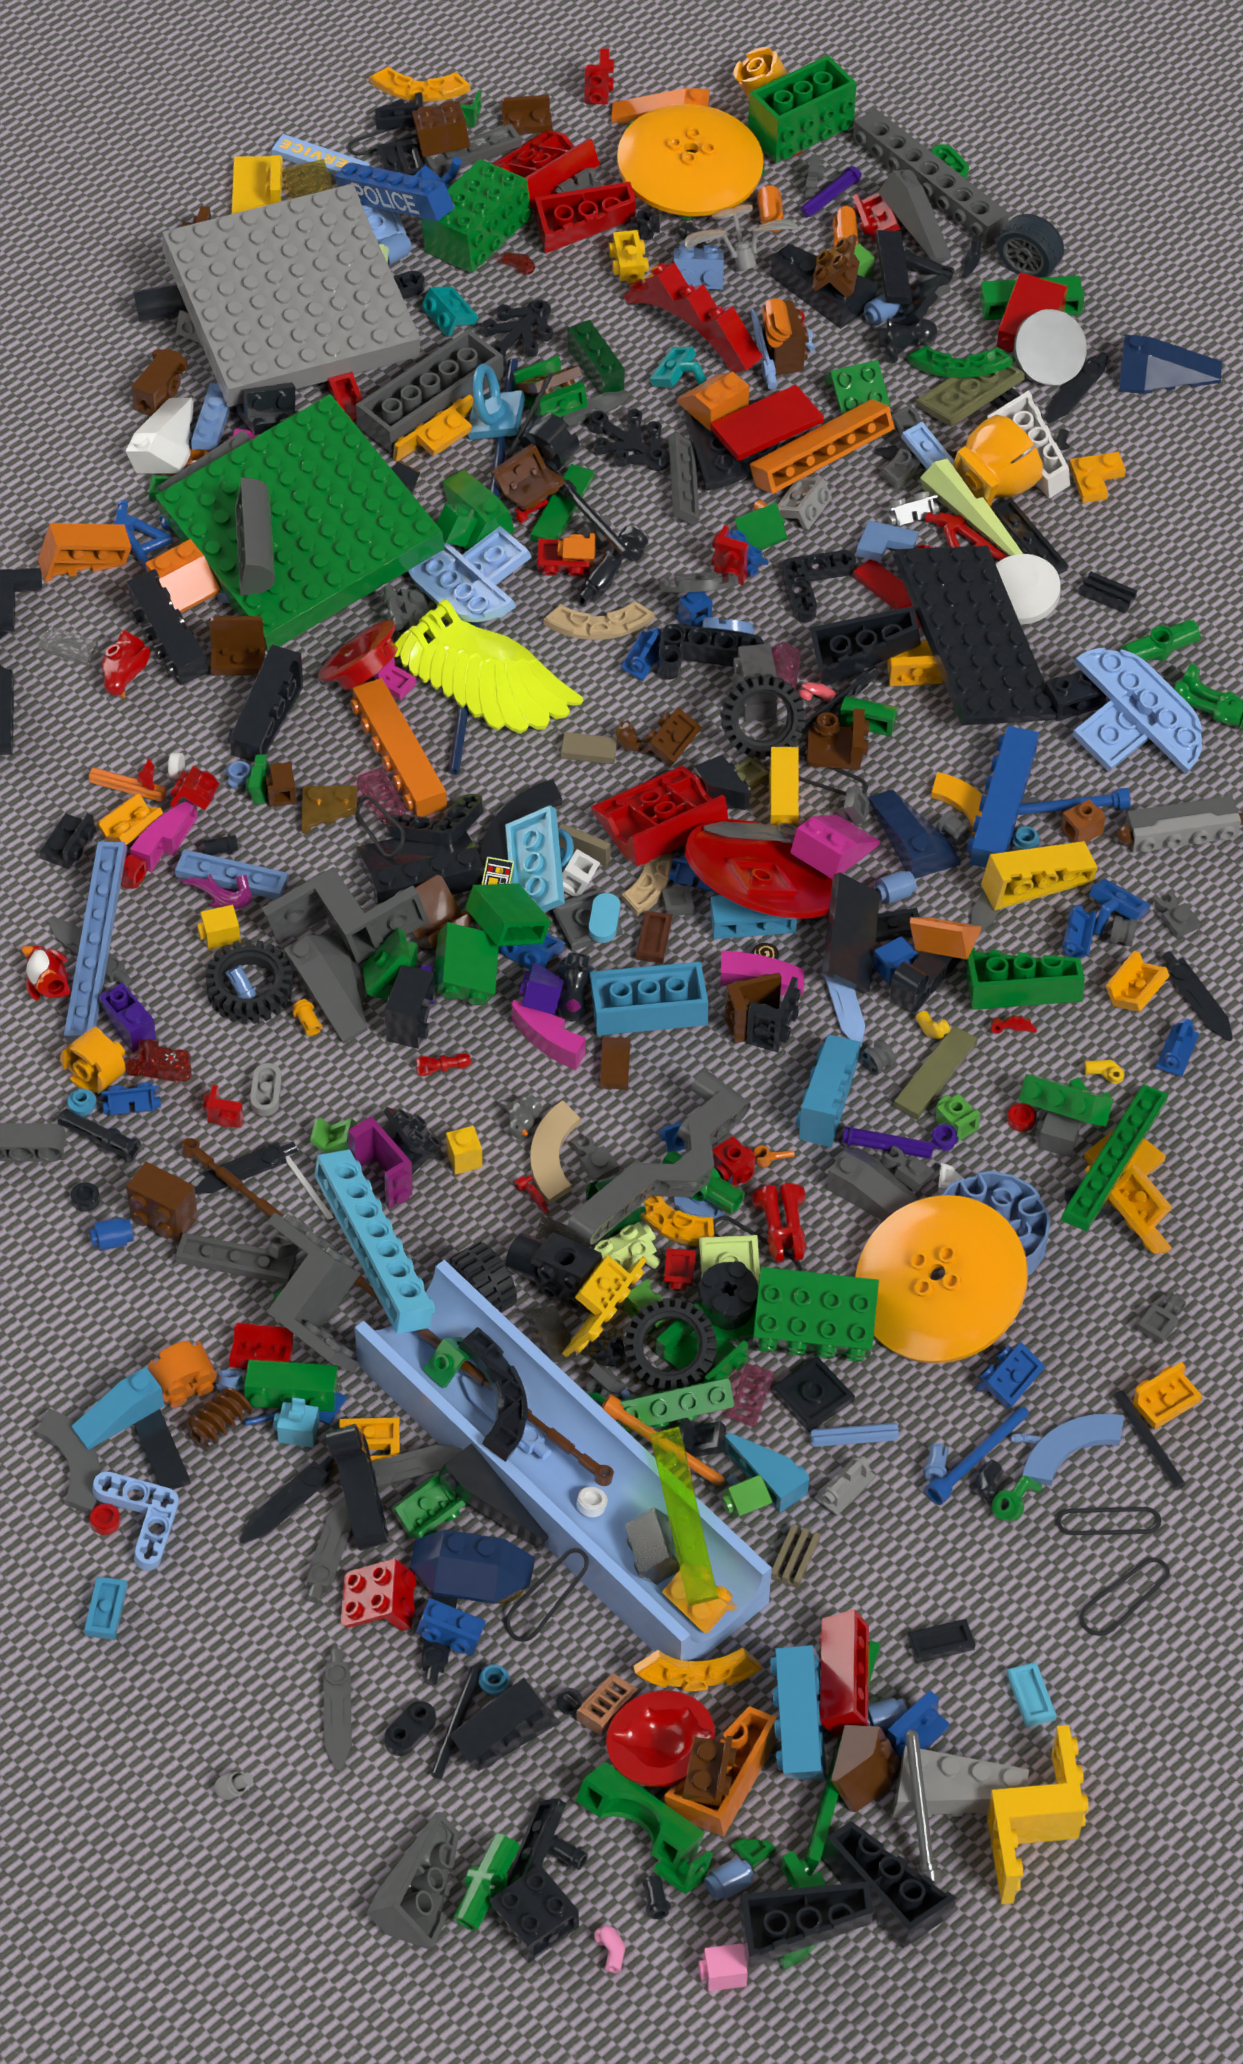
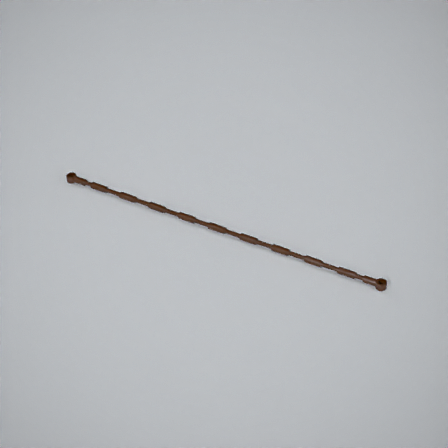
[181,1138,614,1486]

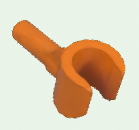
[754,1145,795,1168]

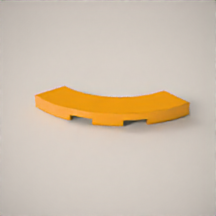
[370,66,471,102]
[931,772,984,837]
[641,1196,714,1247]
[634,1647,762,1691]

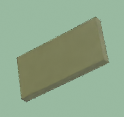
[916,366,1025,427]

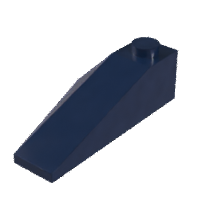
[1119,334,1222,394]
[868,790,961,879]

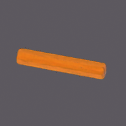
[89,767,166,802]

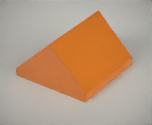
[910,917,982,959]

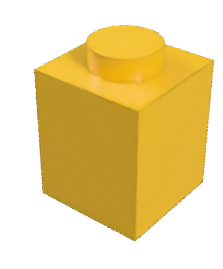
[197,905,241,950]
[446,1126,482,1175]

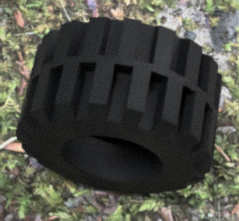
[447,1241,517,1313]

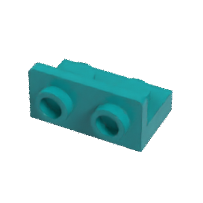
[421,286,479,337]

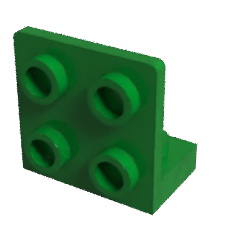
[824,360,891,415]

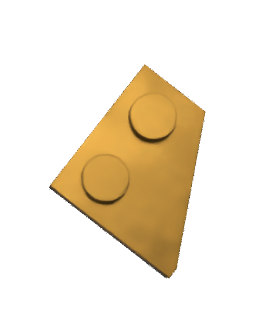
[302,785,357,834]

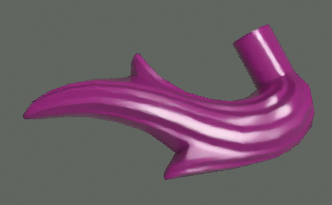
[180,874,252,909]

